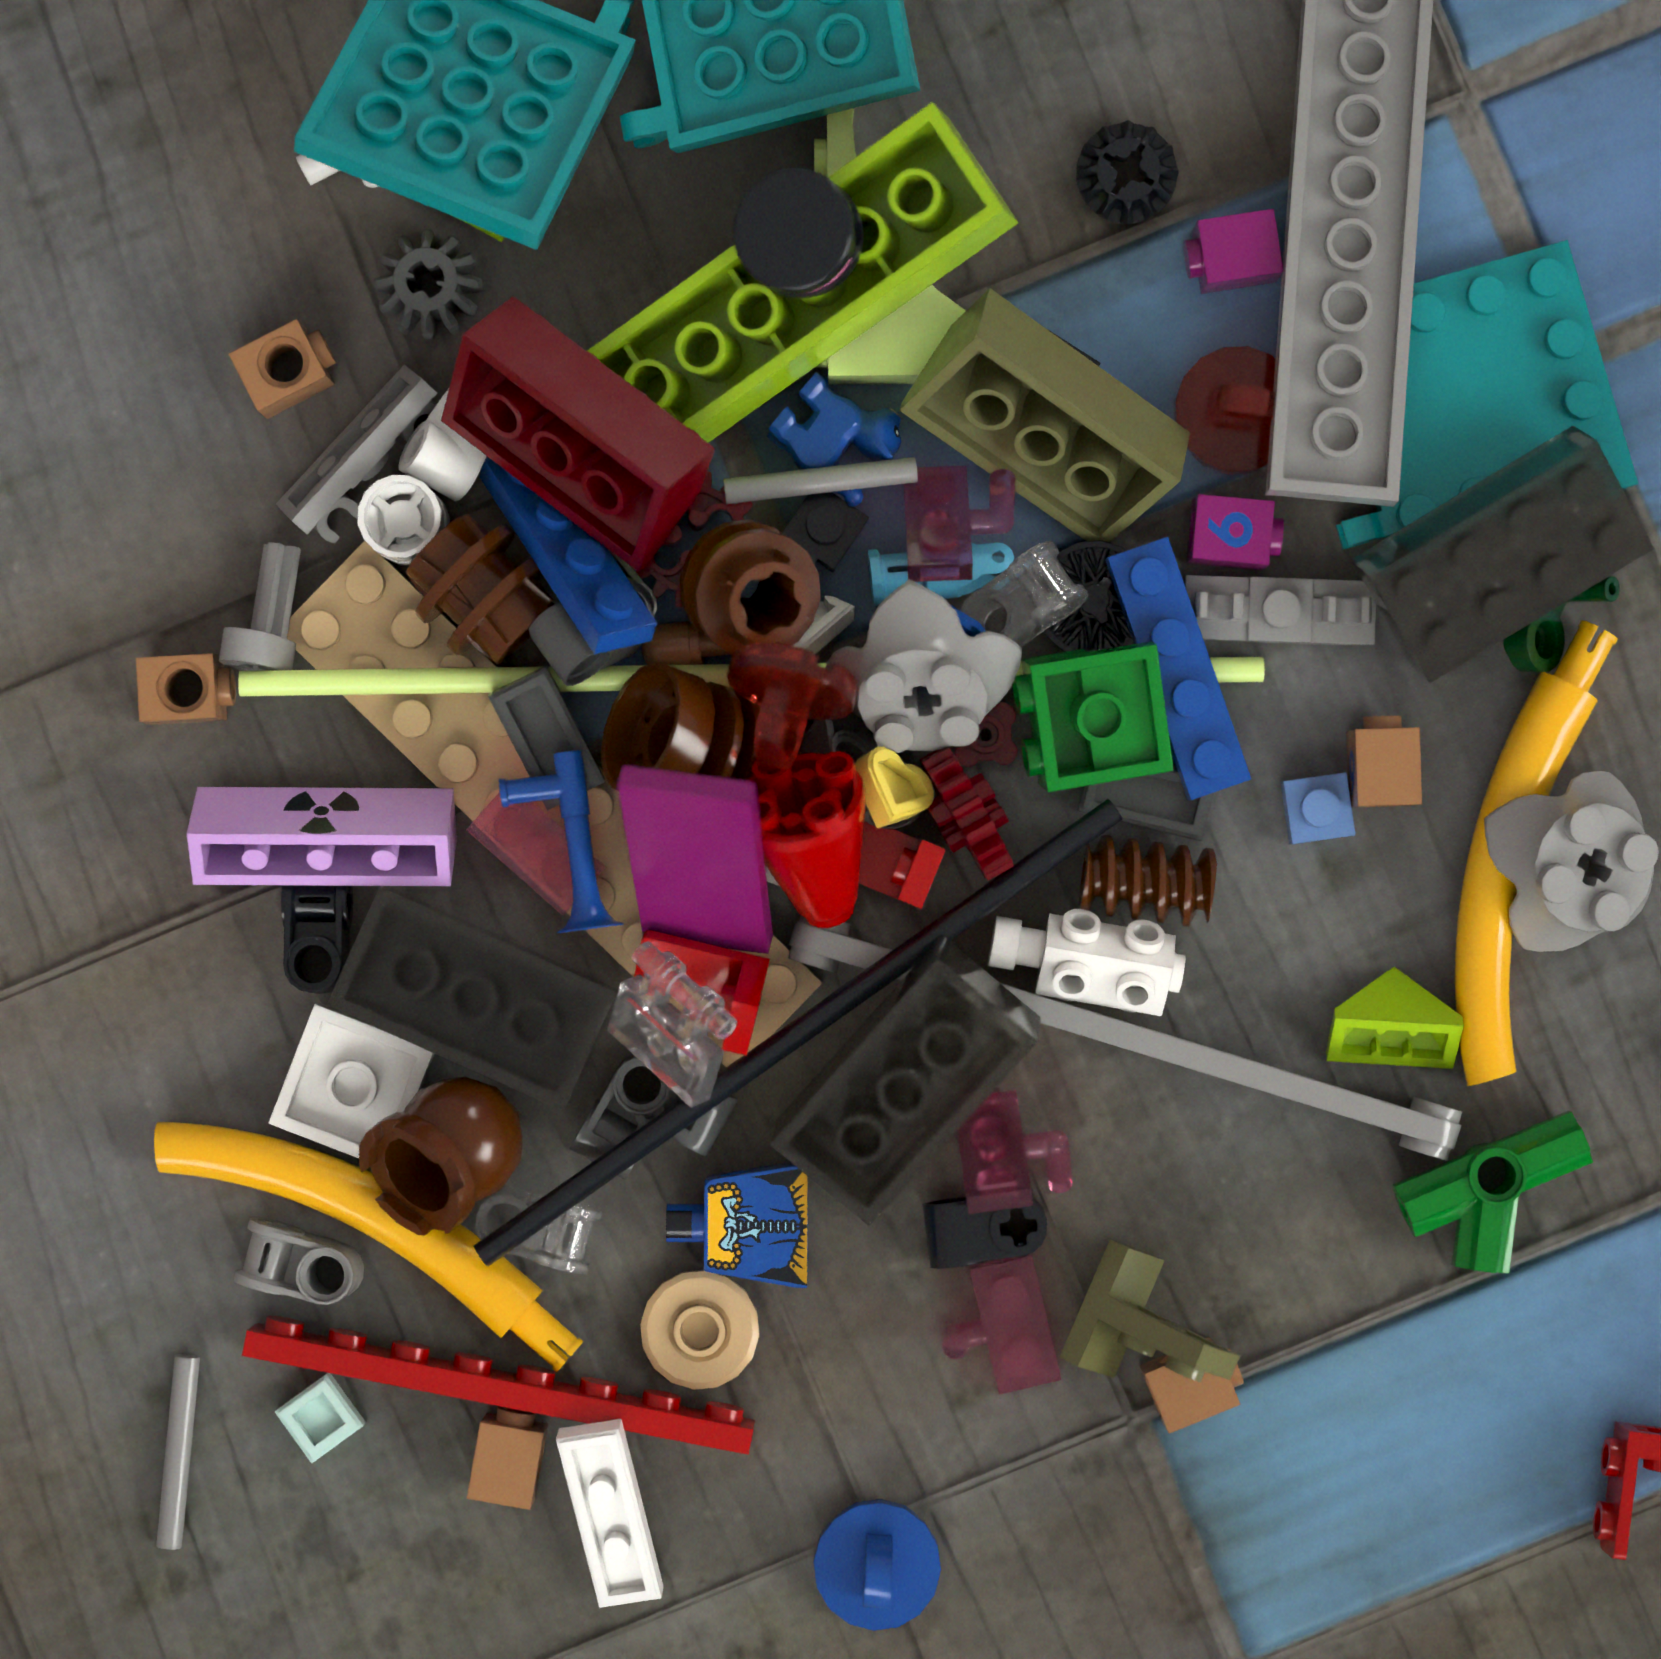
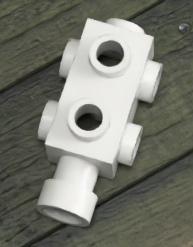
[988,909,1185,1016]

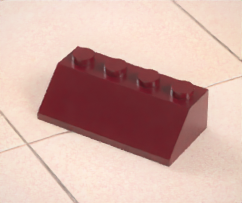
[441,296,715,572]

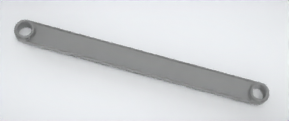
[788,916,1462,1161]

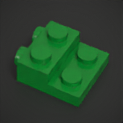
[1012,641,1174,792]

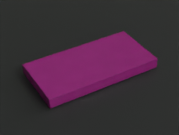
[617,766,773,954]

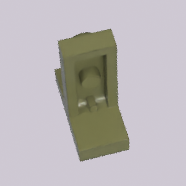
[1060,1239,1240,1382]

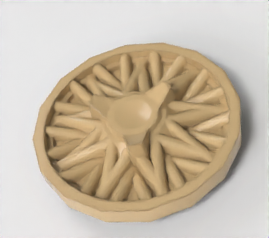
[640,1269,760,1390]

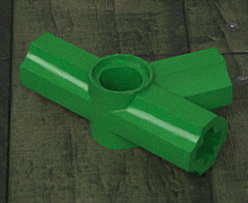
[1392,1110,1593,1274]

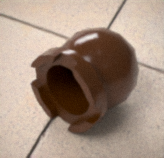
[359,1076,523,1236]

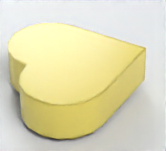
[855,747,934,829]

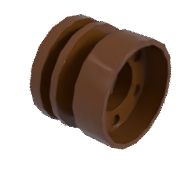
[601,662,770,791]

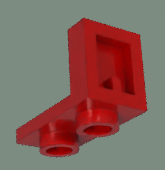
[859,822,946,909]
[633,930,770,1056]
[1593,1421,1661,1560]

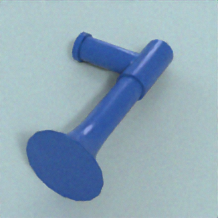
[499,750,624,933]

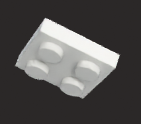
[268,1003,436,1158]

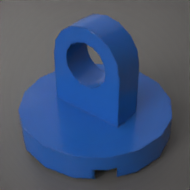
[813,1499,941,1631]

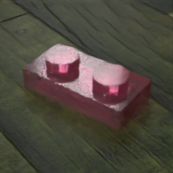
[466,792,607,915]

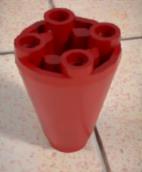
[746,751,865,928]

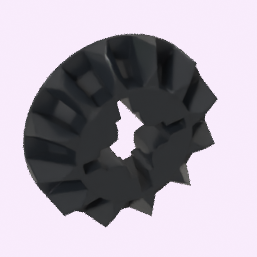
[1076,120,1179,224]

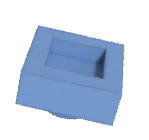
[1280,772,1356,845]

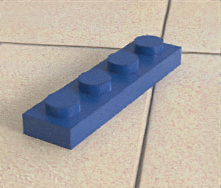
[480,457,657,654]
[1105,537,1251,800]

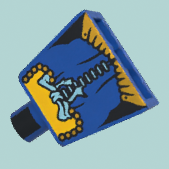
[666,1160,808,1288]

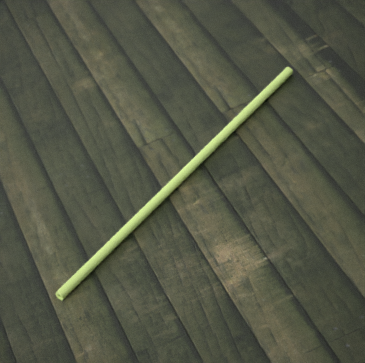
[238,657,1265,696]

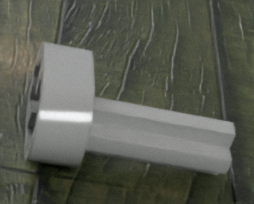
[218,542,301,671]

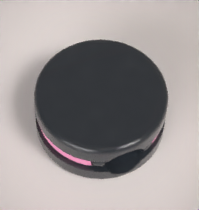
[733,168,864,298]

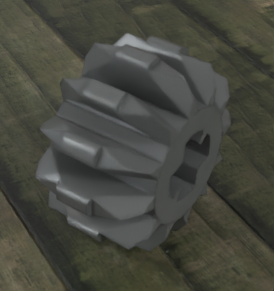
[374,229,484,340]

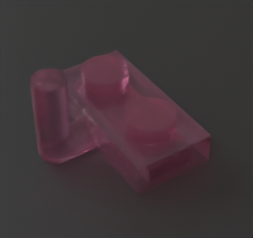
[903,466,1016,582]
[953,1090,1073,1214]
[940,1254,1061,1395]

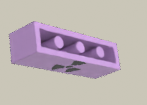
[187,787,457,886]

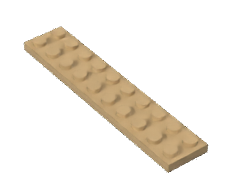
[287,541,823,1067]

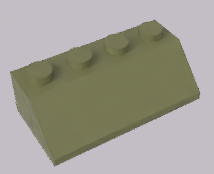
[899,288,1190,543]

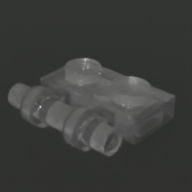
[607,941,737,1108]

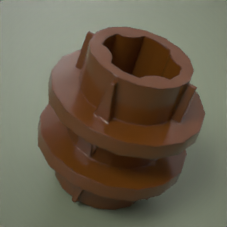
[406,514,555,665]
[679,519,821,659]

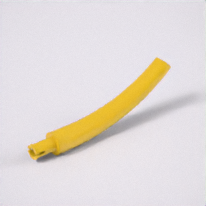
[1455,620,1618,1086]
[154,1122,584,1373]

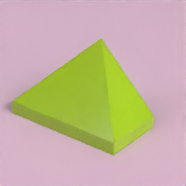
[1326,966,1464,1069]

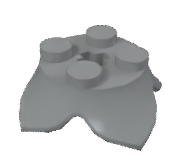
[825,579,1022,753]
[1484,770,1659,952]

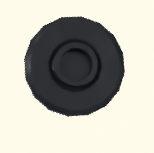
[1035,540,1134,652]

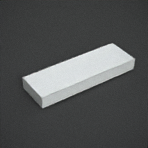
[556,1419,664,1608]

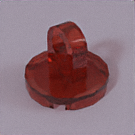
[1174,346,1276,474]
[727,643,859,770]

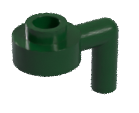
[1503,576,1620,672]

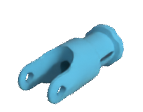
[867,540,1014,607]

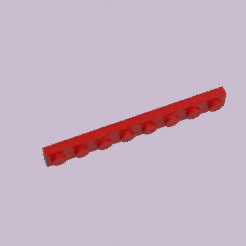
[242,1316,755,1455]

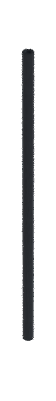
[474,799,1123,1267]

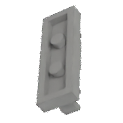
[276,364,437,543]
[1184,575,1377,646]

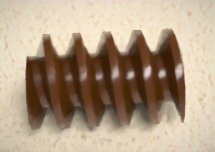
[1079,835,1217,927]

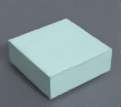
[275,1373,366,1463]

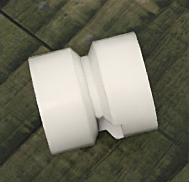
[358,475,450,566]

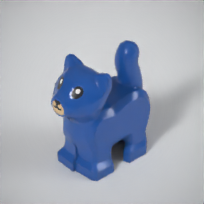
[766,372,901,507]

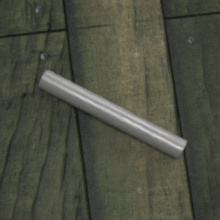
[723,457,918,504]
[156,1354,200,1550]

